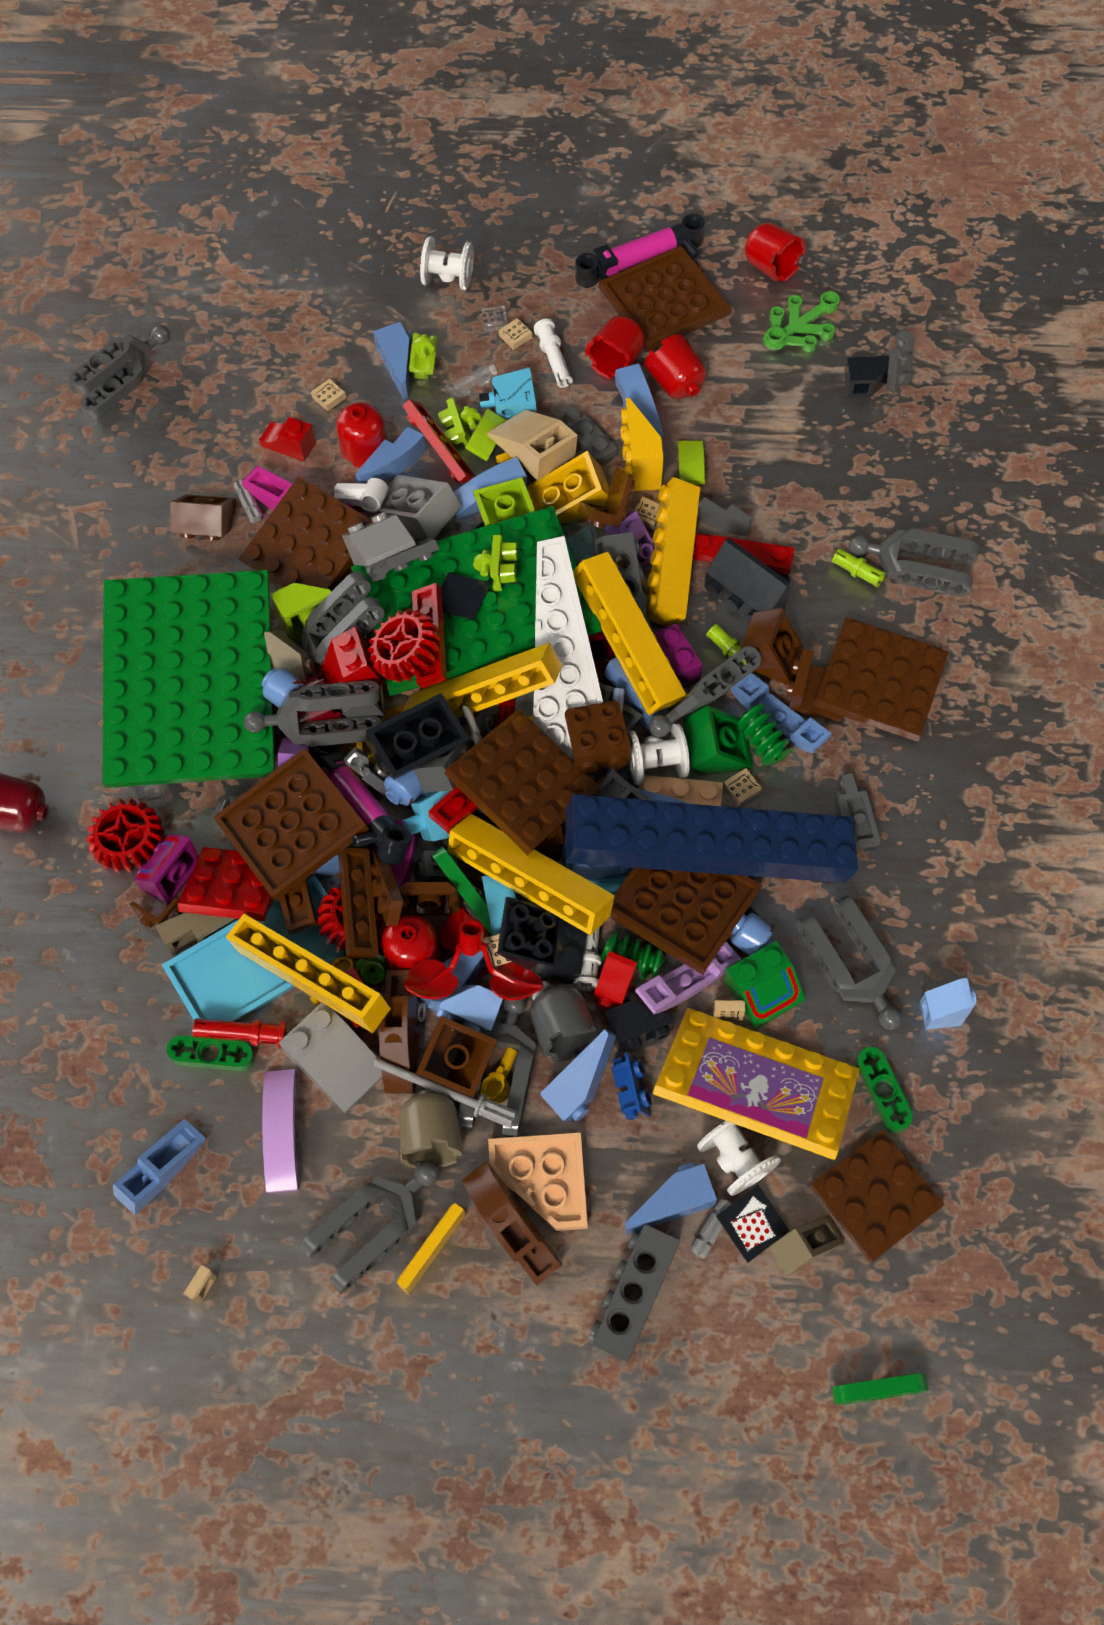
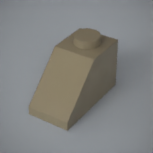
[264,630,315,682]
[769,1215,845,1276]

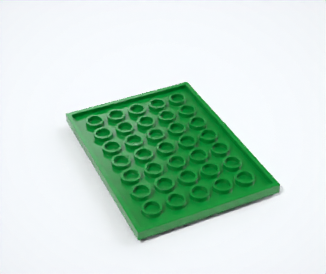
[351,506,601,696]
[102,570,275,788]

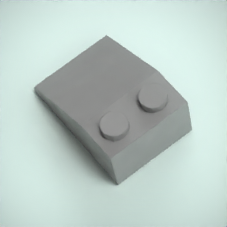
[369,475,461,540]
[279,1002,382,1114]

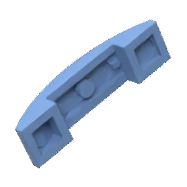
[730,673,832,754]

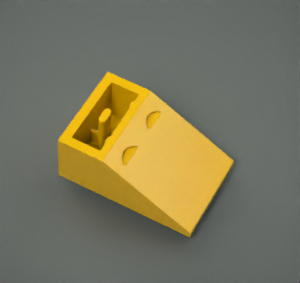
[620,398,663,491]

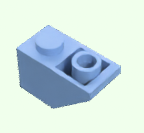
[920,978,976,1030]
[428,985,503,1032]

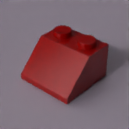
[321,626,383,685]

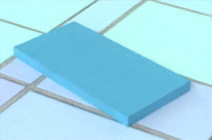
[162,875,346,1038]

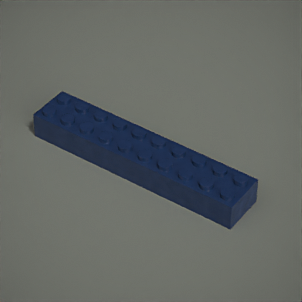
[565,794,858,883]

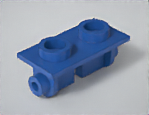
[611,1052,652,1120]

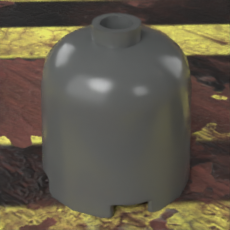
[531,985,600,1062]

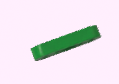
[166,1035,255,1071]
[856,1047,913,1133]
[831,1373,929,1406]

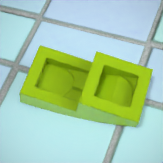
[465,409,507,461]
[677,441,705,485]

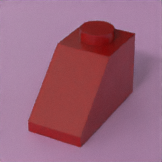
[594,951,637,1011]

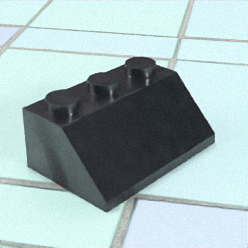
[704,538,791,624]
[366,693,470,780]

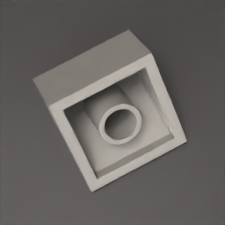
[342,512,416,566]

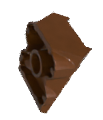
[399,882,461,915]

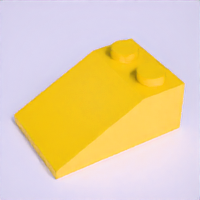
[527,451,610,524]

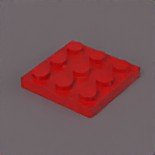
[177,847,273,922]

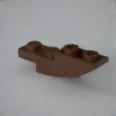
[379,970,419,1094]
[462,1160,563,1286]

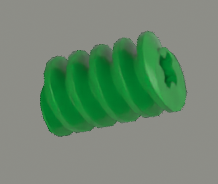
[737,703,794,766]
[600,930,666,980]

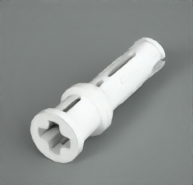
[533,319,573,388]
[574,927,602,991]

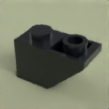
[844,356,889,397]
[604,1000,675,1052]

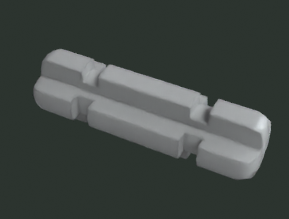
[233,479,263,524]
[691,1199,731,1259]

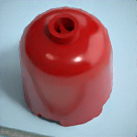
[745,222,806,282]
[585,316,645,380]
[644,334,706,399]
[336,402,388,467]
[381,915,442,970]

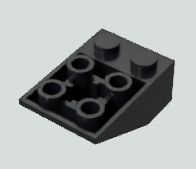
[497,897,586,983]

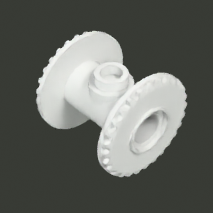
[420,236,474,291]
[627,724,689,785]
[697,1121,781,1196]

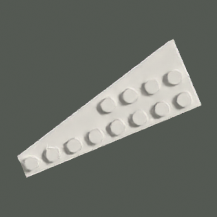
[533,536,603,760]

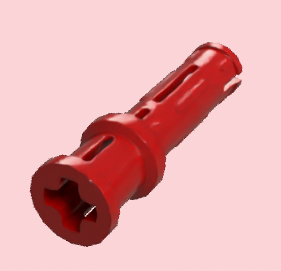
[193,1018,287,1048]

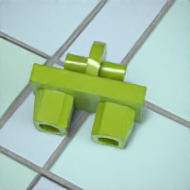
[409,333,438,380]
[437,397,481,446]
[473,535,518,591]

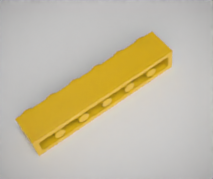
[646,477,700,627]
[573,552,686,716]
[401,643,563,718]
[447,814,615,936]
[226,914,391,1033]

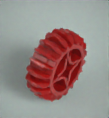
[367,608,442,683]
[86,798,165,873]
[317,885,387,959]

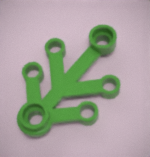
[763,291,840,352]

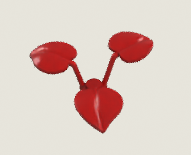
[404,907,544,1001]

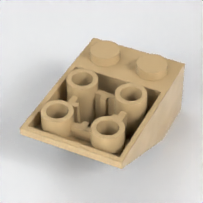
[487,410,578,480]

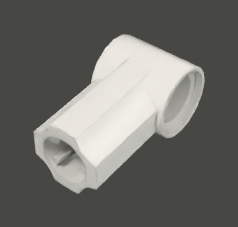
[334,478,388,513]

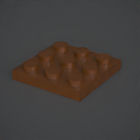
[810,1129,945,1263]

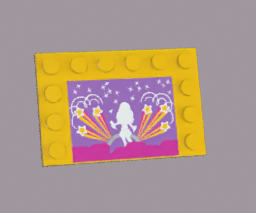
[653,1008,860,1160]

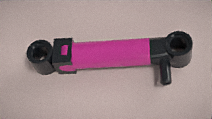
[575,214,705,288]
[311,744,411,865]

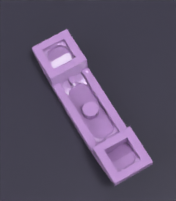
[635,942,741,1014]
[262,1069,298,1193]

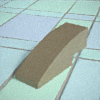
[155,913,238,955]

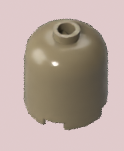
[400,1090,463,1168]

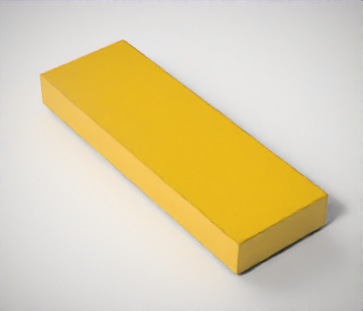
[397,1203,466,1294]

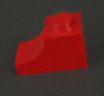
[259,416,316,462]

